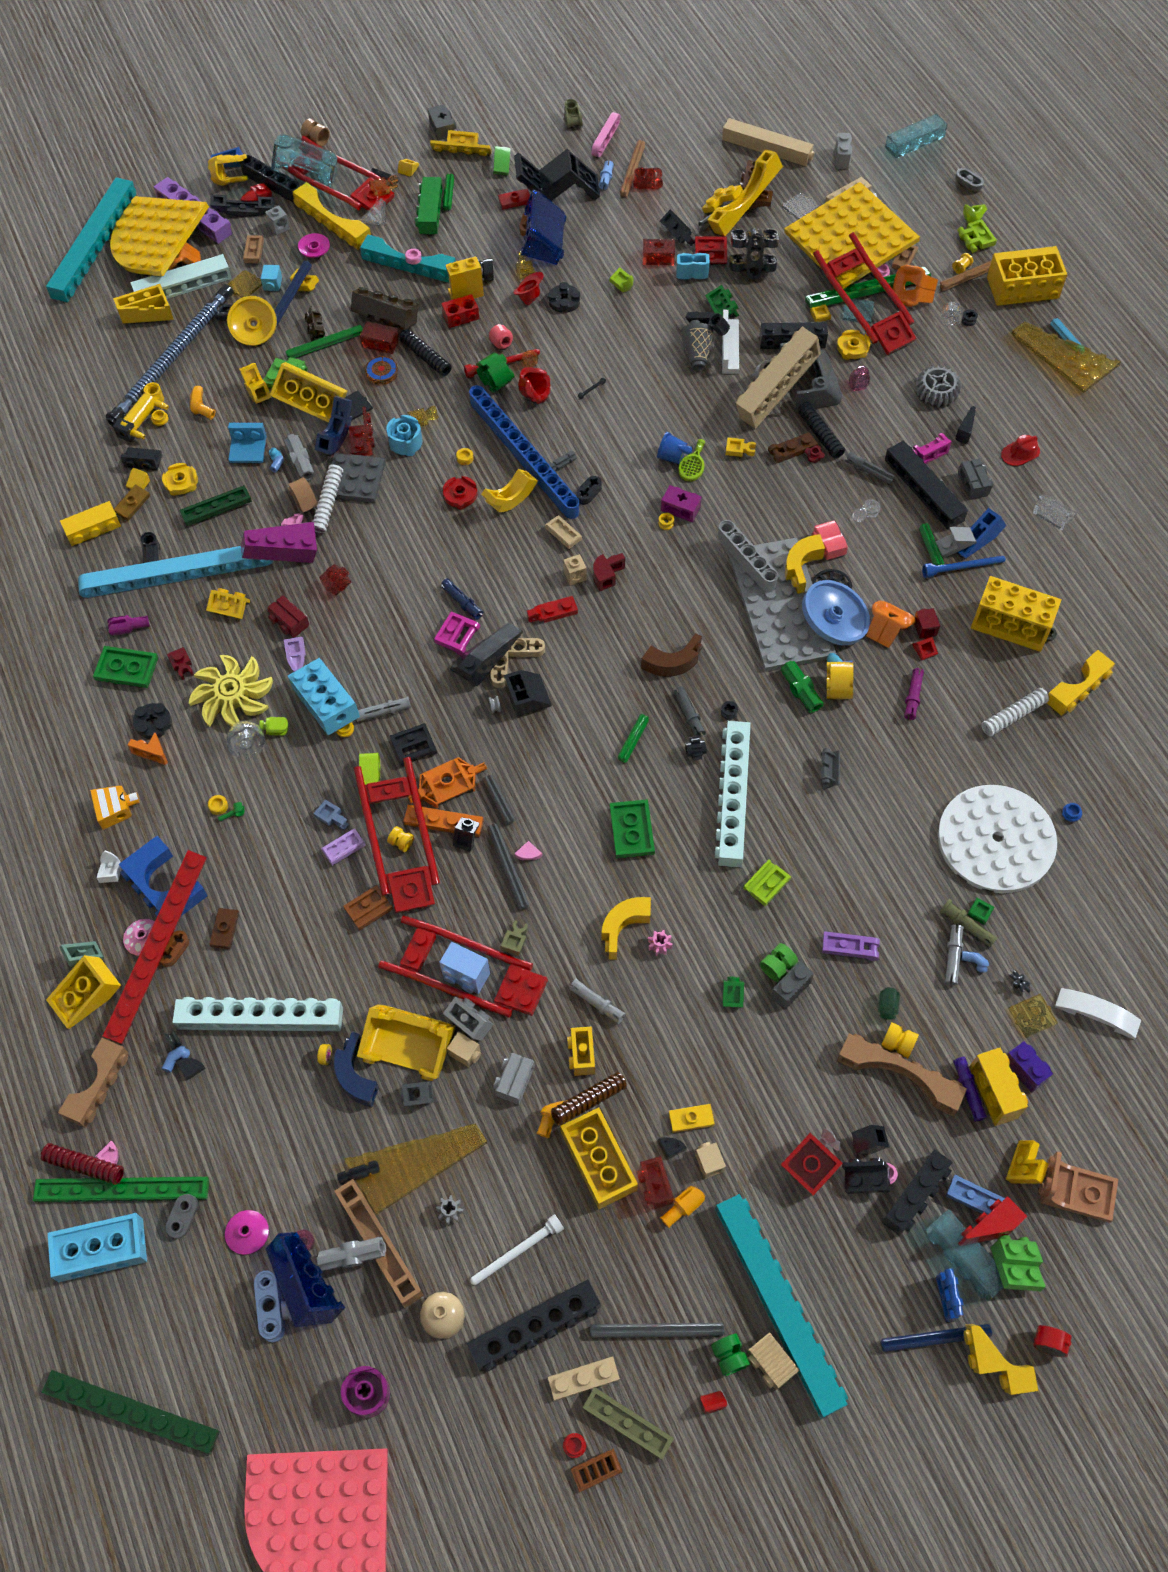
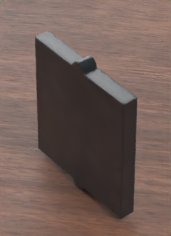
[345,390,373,420]

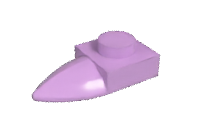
[284,637,306,672]

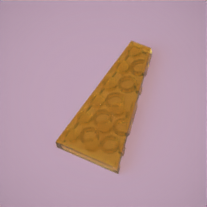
[344,1123,487,1214]

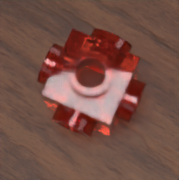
[319,564,352,595]

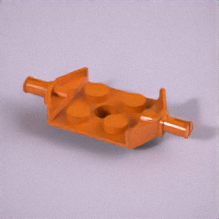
[408,757,487,809]

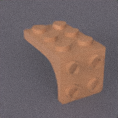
[1038,1151,1118,1223]

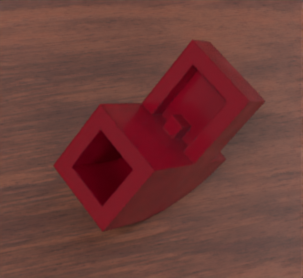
[593,553,625,592]

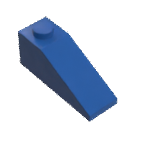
[957,508,1006,559]

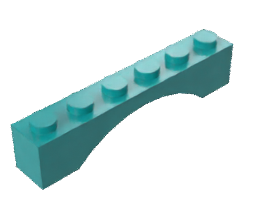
[360,235,456,283]

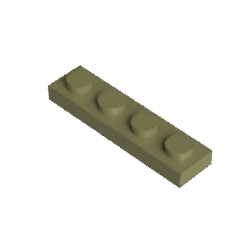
[583,1387,674,1460]

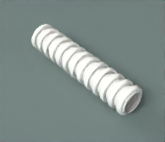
[312,465,344,533]
[981,688,1049,737]

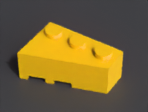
[113,284,174,324]

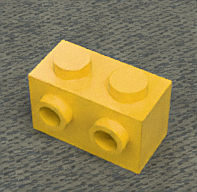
[567,1026,595,1076]

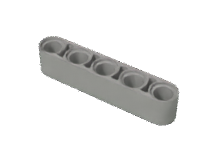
[718,520,778,592]

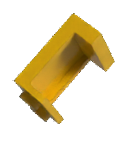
[446,256,484,300]

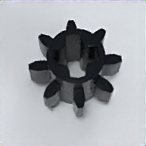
[685,736,707,761]

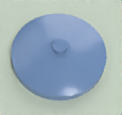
[802,580,870,645]

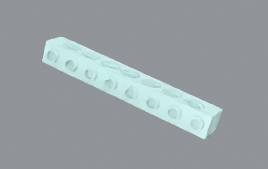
[715,721,750,867]
[173,997,343,1031]

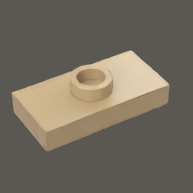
[545,515,582,549]

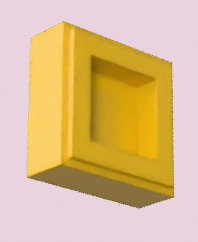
[810,305,831,322]

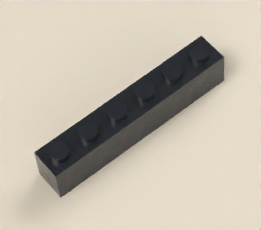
[885,440,968,530]

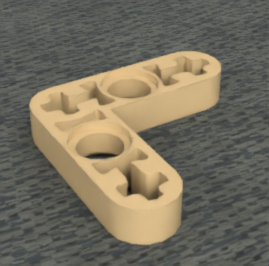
[491,638,545,688]

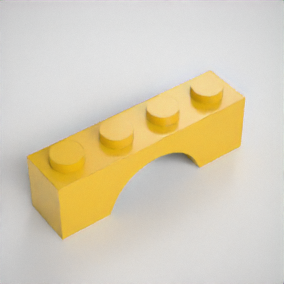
[1047,650,1115,716]

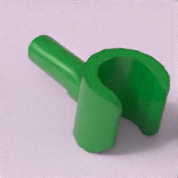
[218,802,245,821]

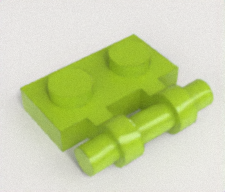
[957,219,997,253]

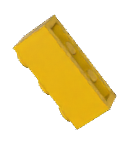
[60,501,121,546]

